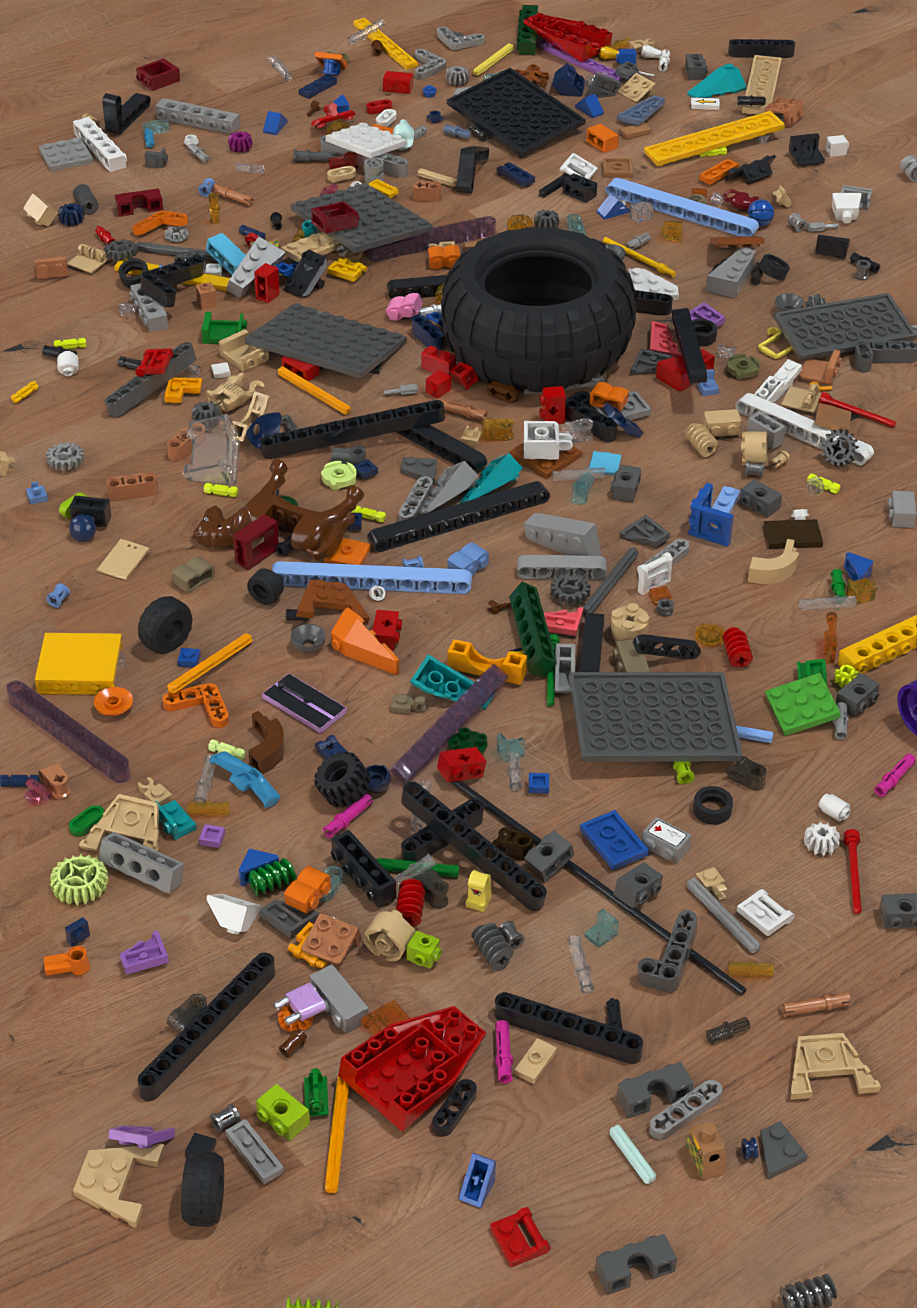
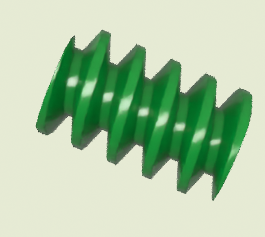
[249,858,297,897]

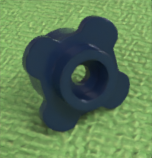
[427,111,443,123]

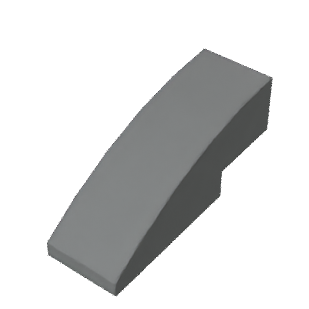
[555,643,575,693]

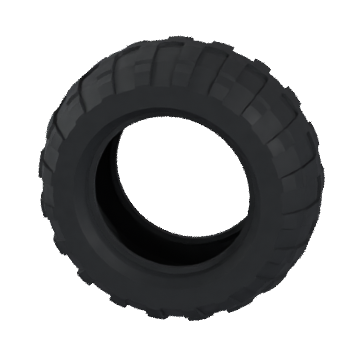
[441,227,636,392]

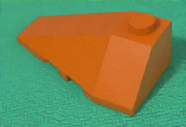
[331,607,399,675]

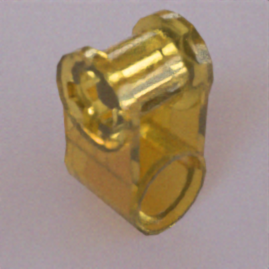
[482,418,514,441]

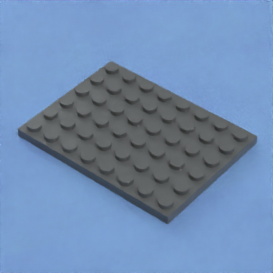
[291,184,433,253]
[245,303,407,379]
[569,672,743,762]

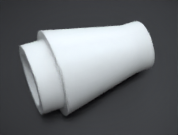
[641,45,661,59]

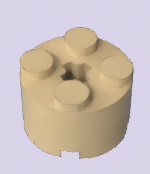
[741,431,768,466]
[610,603,649,643]
[364,910,416,961]

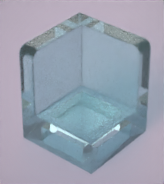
[497,733,525,763]
[585,908,619,948]

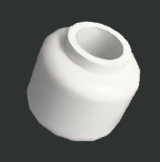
[57,351,79,376]

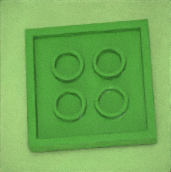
[765,673,841,736]

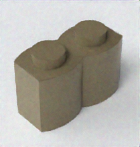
[172,556,215,593]

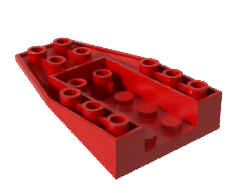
[523,13,613,62]
[338,1006,486,1132]

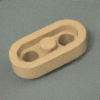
[327,166,356,183]

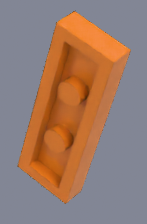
[699,159,739,185]

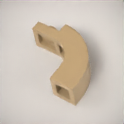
[228,391,272,443]
[748,539,799,584]

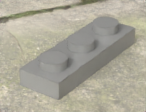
[225,1119,284,1184]

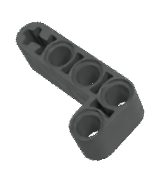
[854,341,917,373]
[638,910,697,992]

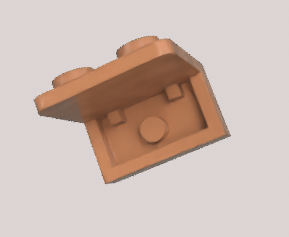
[764,97,804,127]
[34,256,68,279]
[799,350,842,385]
[302,913,362,965]

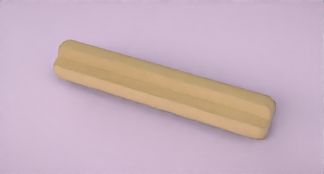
[418,168,457,188]

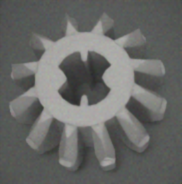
[446,65,469,86]

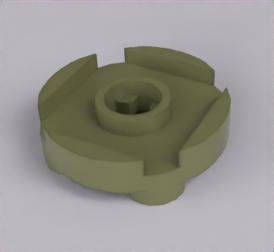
[727,354,760,380]

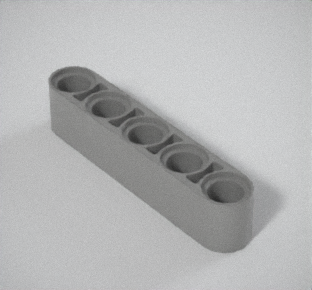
[517,555,607,580]

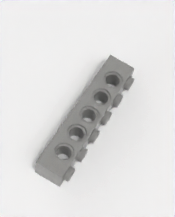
[155,98,240,134]

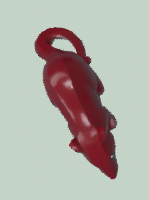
[723,189,759,210]

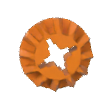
[278,1004,314,1032]

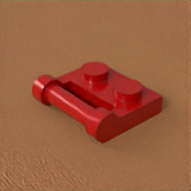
[135,348,173,377]
[490,1207,551,1268]

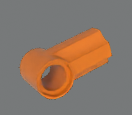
[44,946,90,976]

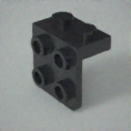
[788,133,825,166]
[815,234,850,258]

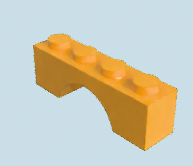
[447,639,527,685]

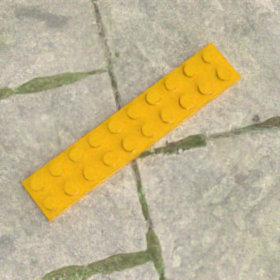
[644,111,785,166]

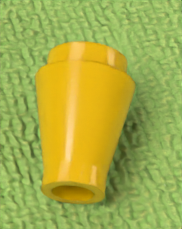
[599,46,619,60]

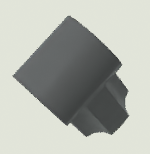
[331,445,366,466]

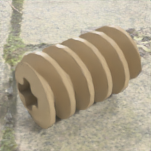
[685,423,719,457]

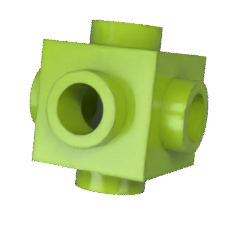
[406,931,442,969]

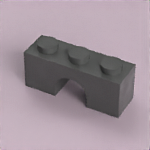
[617,1062,693,1118]
[595,1234,677,1295]

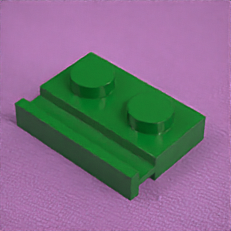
[797,659,828,687]

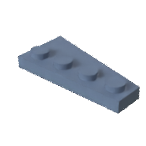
[617,95,665,126]

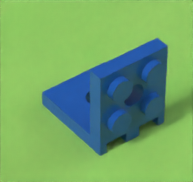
[688,483,734,547]

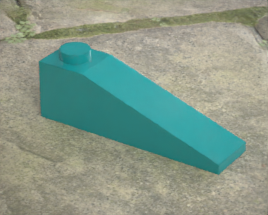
[687,63,747,98]
[459,453,523,503]
[409,654,495,710]

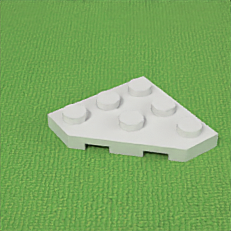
[628,268,679,300]

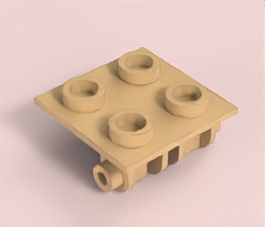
[617,73,656,103]
[67,244,109,273]
[781,383,822,413]

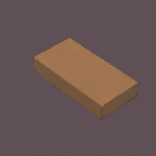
[619,122,651,140]

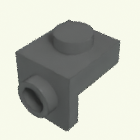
[145,148,168,168]

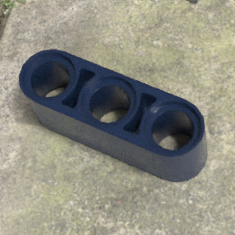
[412,315,443,350]

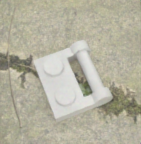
[560,153,597,180]
[637,552,673,595]
[737,889,795,936]

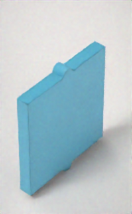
[588,451,622,476]

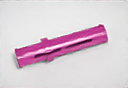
[874,753,916,797]
[323,793,373,838]
[495,1020,513,1084]

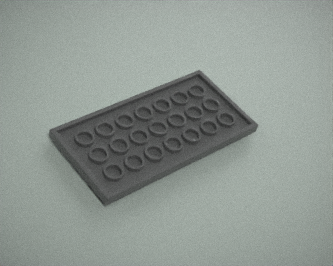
[773,293,917,361]

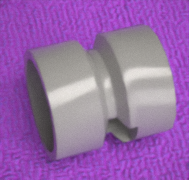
[900,155,917,182]
[364,158,384,184]

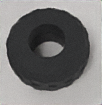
[138,596,193,654]
[181,1151,224,1227]

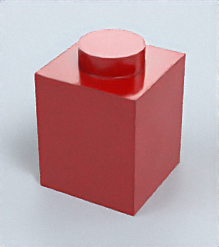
[426,370,451,399]

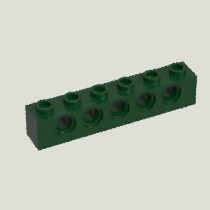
[517,5,538,55]
[509,581,557,678]

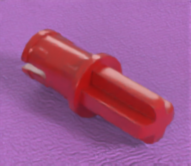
[95,226,116,245]

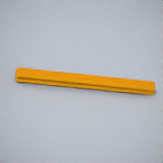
[277,366,351,415]
[167,633,253,694]
[325,1076,349,1194]

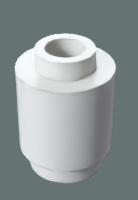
[819,793,851,822]

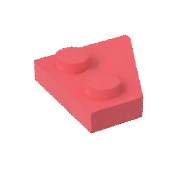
[544,607,583,636]

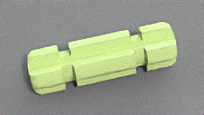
[208,739,246,761]

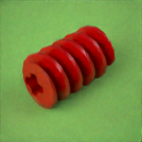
[722,627,753,667]
[396,879,425,927]

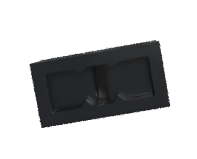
[563,173,598,203]
[70,495,112,527]

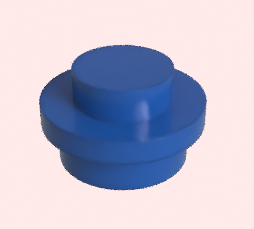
[423,85,437,98]

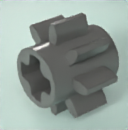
[805,294,826,307]

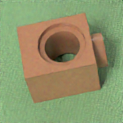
[196,282,217,310]

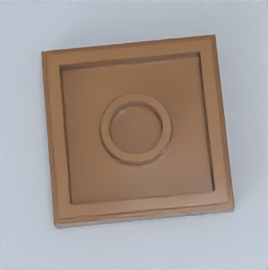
[602,158,633,178]

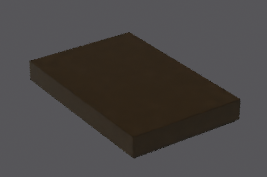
[763,519,823,549]

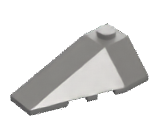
[418,461,478,515]

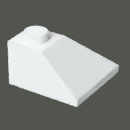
[207,894,262,935]

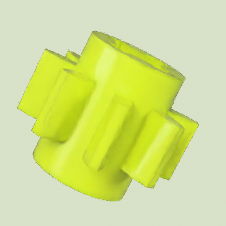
[834,665,858,688]

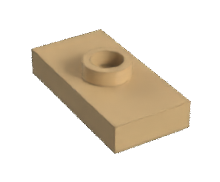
[514,1038,557,1084]

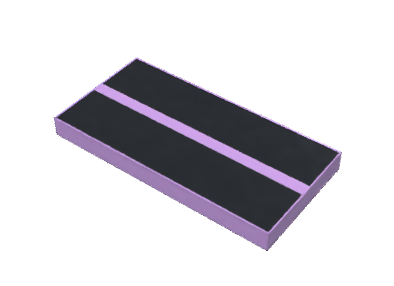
[262,673,347,734]

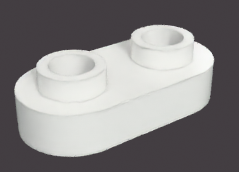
[376,109,397,127]

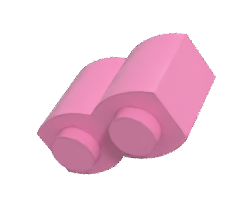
[386,293,423,321]

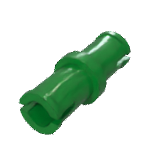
[830,569,847,603]

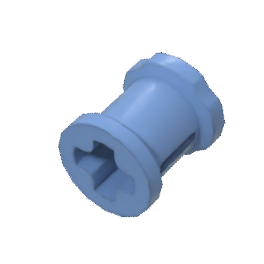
[198,178,216,197]
[402,556,424,568]
[46,583,70,608]

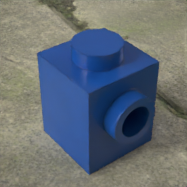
[616,49,637,65]

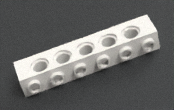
[73,117,127,172]

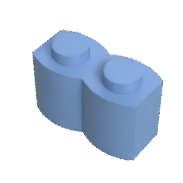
[447,542,489,576]

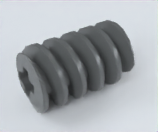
[73,184,99,215]
[471,923,513,971]
[780,1274,837,1308]

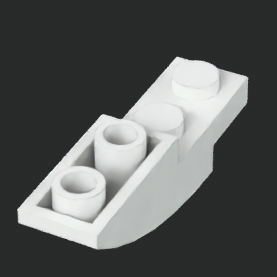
[754,359,802,403]

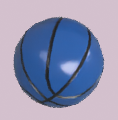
[748,199,774,226]

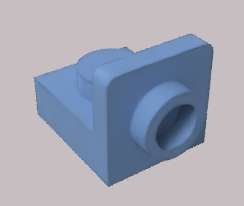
[697,369,719,396]

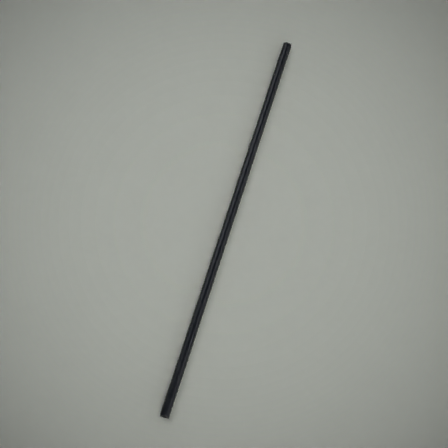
[450,781,747,996]

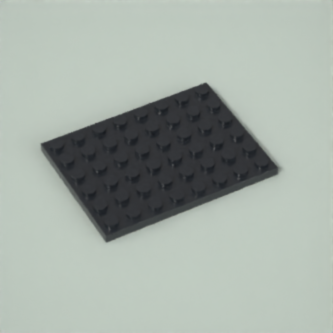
[447,68,586,158]

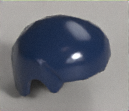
[69,514,97,542]
[366,764,391,794]

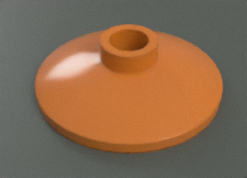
[93,687,133,716]

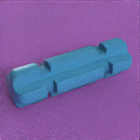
[144,128,155,148]

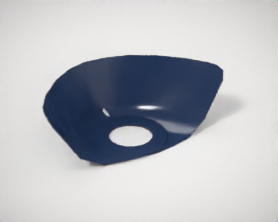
[246,412,281,449]

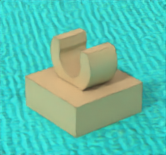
[461,425,482,447]
[0,451,16,476]

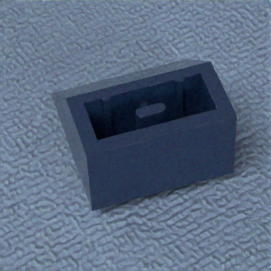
[552,63,586,97]

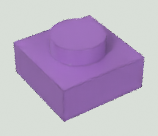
[199,824,225,848]

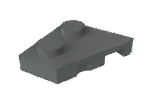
[584,73,621,98]
[630,348,672,375]
[401,457,437,485]
[620,515,670,547]
[259,900,320,938]
[760,1121,808,1179]

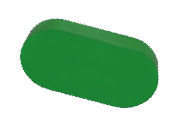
[69,805,105,837]

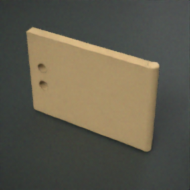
[97,539,149,581]

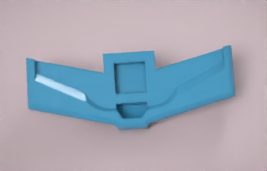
[209,751,281,808]

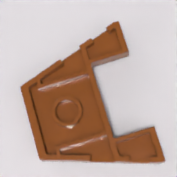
[296,580,370,625]

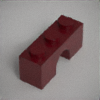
[114,188,163,217]

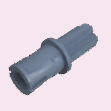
[443,124,471,139]

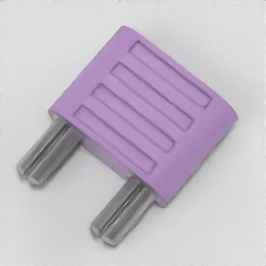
[273,983,326,1025]

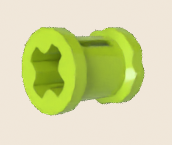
[673,761,695,784]

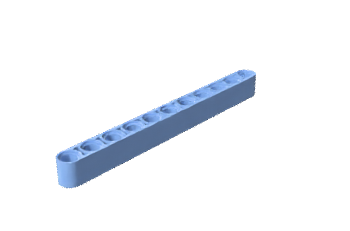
[606,178,759,236]
[272,561,472,594]

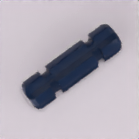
[239,225,266,240]
[0,775,40,787]

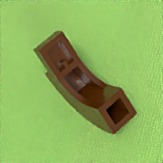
[248,711,285,774]

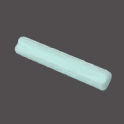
[609,1125,656,1184]

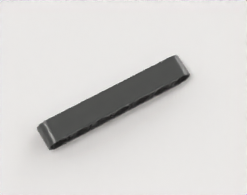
[105,342,196,417]

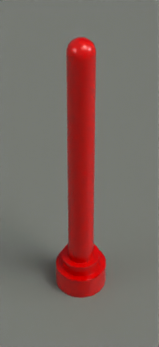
[818,391,896,427]
[843,829,862,914]

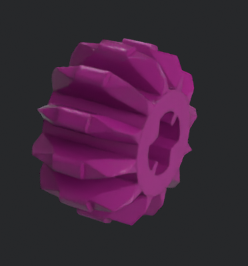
[228,131,253,153]

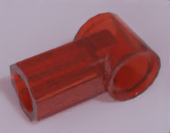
[328,151,358,170]

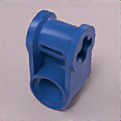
[322,59,340,76]

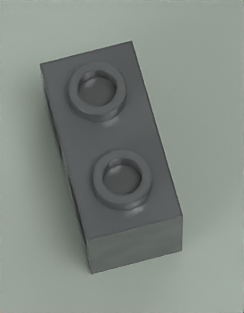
[685,54,708,80]

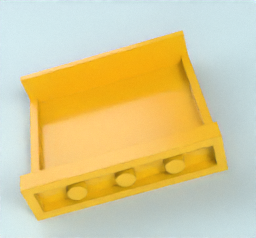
[35,633,123,695]

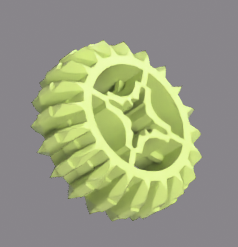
[50,854,108,906]

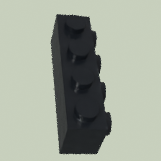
[330,830,397,908]

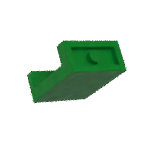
[201,312,247,344]

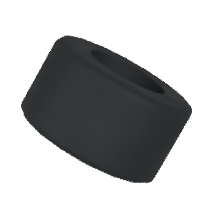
[247,568,284,605]

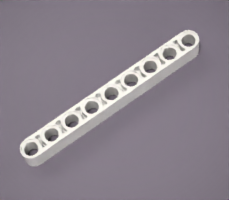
[735,393,874,466]

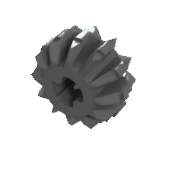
[534,209,560,228]
[192,401,221,427]

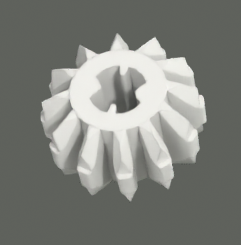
[804,822,840,857]

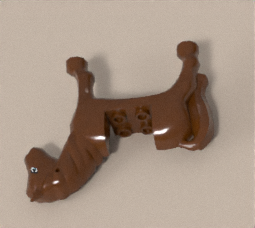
[191,459,364,560]

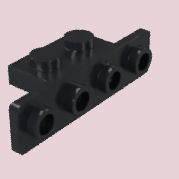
[725,155,776,184]

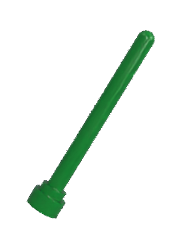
[547,634,560,706]

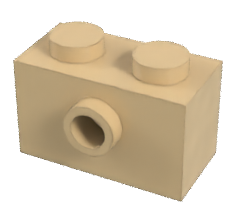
[23,194,58,227]
[703,409,742,437]

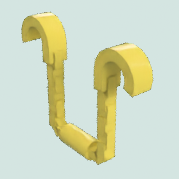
[758,327,794,359]

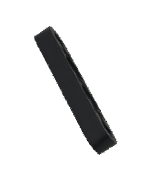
[632,634,701,659]

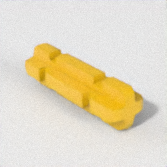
[11,381,39,404]

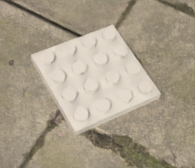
[325,123,407,158]

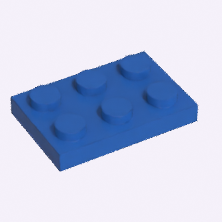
[580,810,649,870]

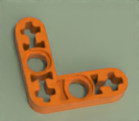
[132,211,189,235]
[162,683,229,728]

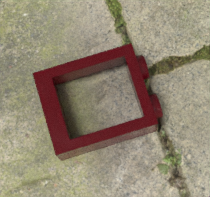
[136,58,180,91]
[311,201,360,234]
[233,514,279,571]

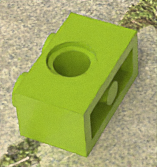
[256,1084,310,1141]

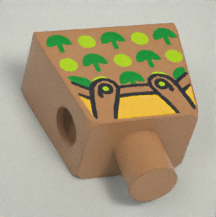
[685,1122,726,1181]

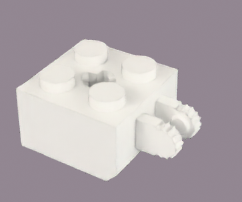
[523,421,573,460]

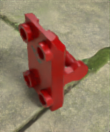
[311,103,356,129]

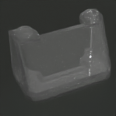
[183,414,240,486]

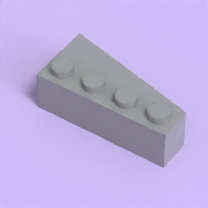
[226,236,286,298]
[706,247,756,298]
[524,512,602,556]

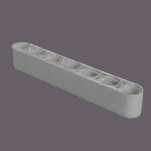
[320,135,408,178]

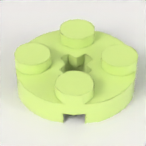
[321,461,356,490]

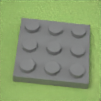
[39,138,93,172]

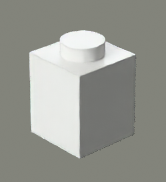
[825,135,849,157]

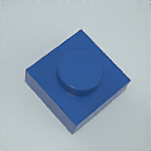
[178,648,201,667]
[529,773,549,793]

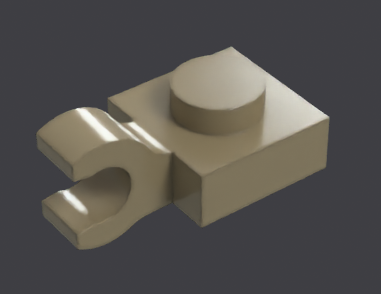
[391,694,426,714]

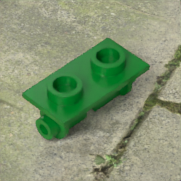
[304,1068,329,1117]

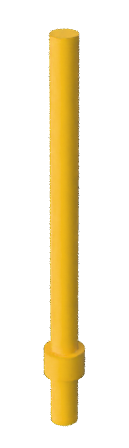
[603,237,676,277]

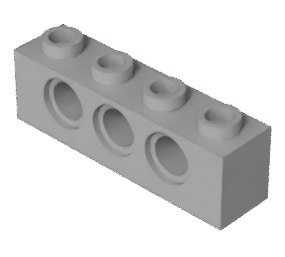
[129,283,168,332]
[98,832,184,893]

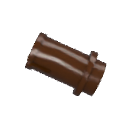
[371,40,382,56]
[279,1029,307,1058]

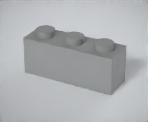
[309,964,369,1034]

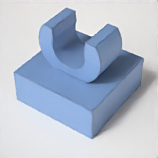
[26,481,48,505]

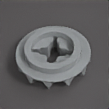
[165,226,189,242]

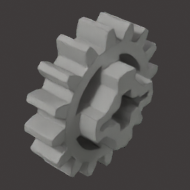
[46,442,85,471]

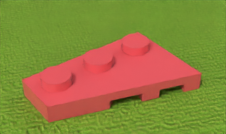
[649,321,682,357]

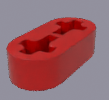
[366,99,392,114]

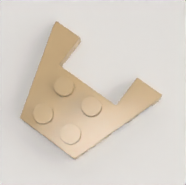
[79,794,159,853]
[790,1033,881,1100]
[73,1144,165,1228]

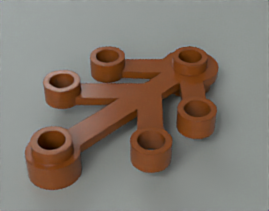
[515,64,549,87]

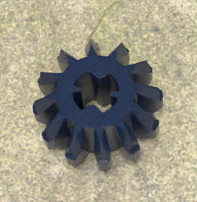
[58,203,85,226]

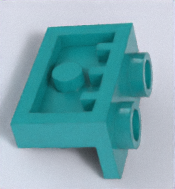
[154,800,197,840]

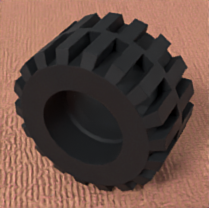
[314,751,371,807]

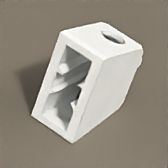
[832,193,861,224]

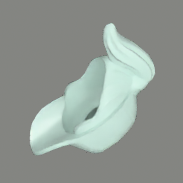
[393,119,414,151]

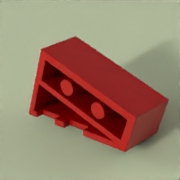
[656,349,715,392]

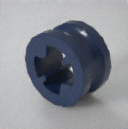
[741,1137,758,1160]

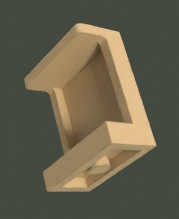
[219,329,269,372]

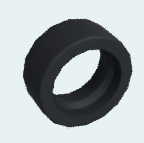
[758,254,790,280]
[118,258,149,288]
[692,319,717,346]
[693,786,733,825]

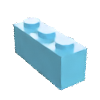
[206,233,246,275]

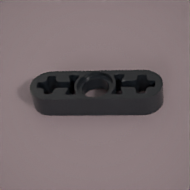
[432,1079,477,1137]

